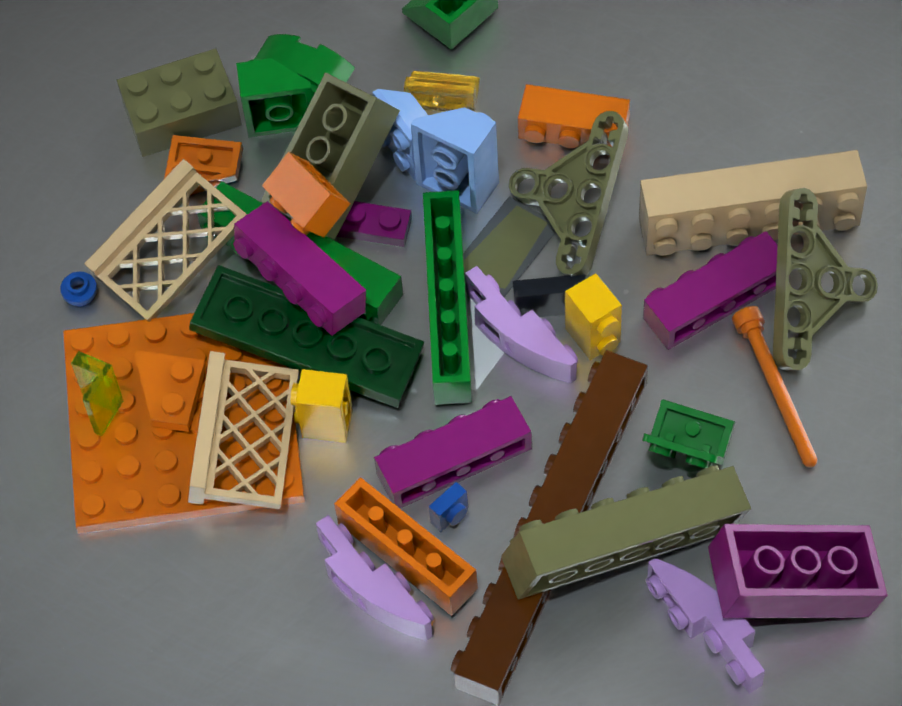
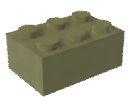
[117,48,242,157]

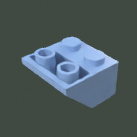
[372,89,428,181]

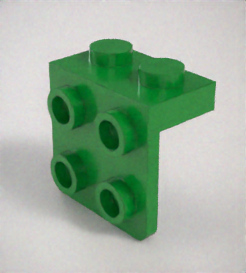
[642,399,736,468]

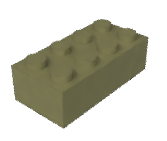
[260,72,400,239]

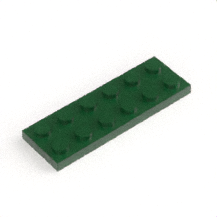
[189,265,425,408]

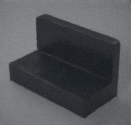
[513,274,586,317]

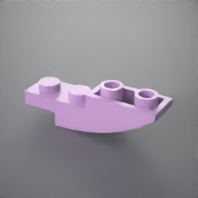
[465,266,578,383]
[316,515,434,641]
[646,558,765,694]

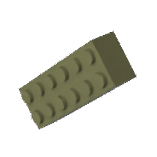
[501,465,752,600]

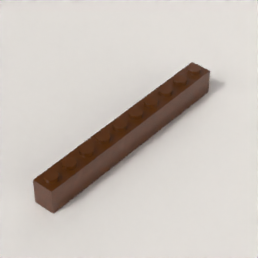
[451,350,648,705]

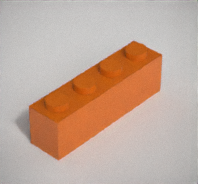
[334,477,478,616]

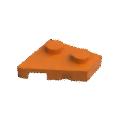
[134,350,206,432]

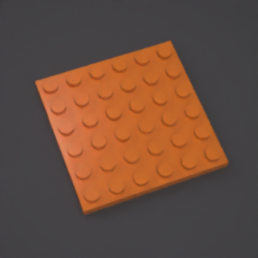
[63,313,305,534]

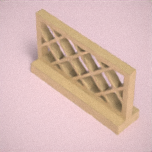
[84,159,247,322]
[188,351,299,509]

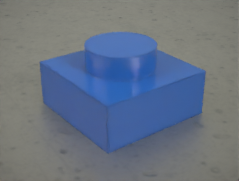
[429,482,468,532]

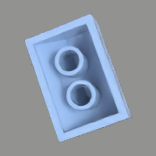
[411,107,499,214]

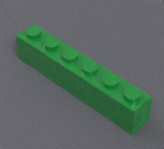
[197,181,403,325]
[423,190,472,405]

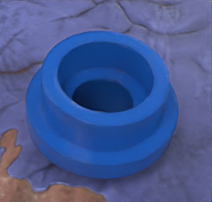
[60,271,97,307]

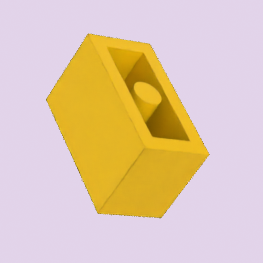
[565,273,622,360]
[290,369,353,443]

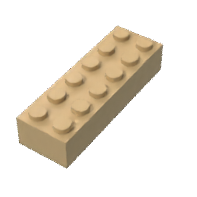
[639,150,867,256]

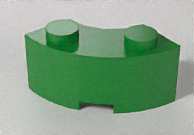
[255,34,355,96]

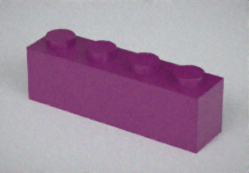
[233,201,366,336]
[643,231,790,350]
[374,396,532,509]

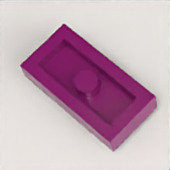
[336,201,412,247]

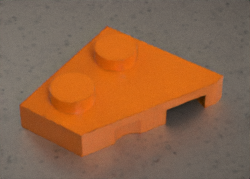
[164,135,244,196]

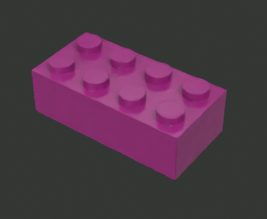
[708,524,888,618]

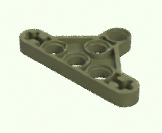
[509,111,629,276]
[773,188,878,371]

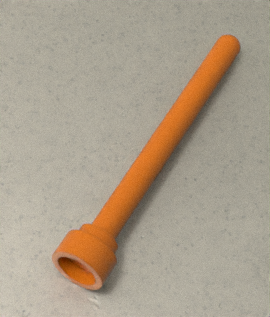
[732,306,818,468]

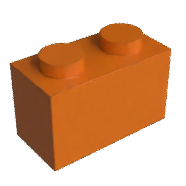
[262,152,351,238]

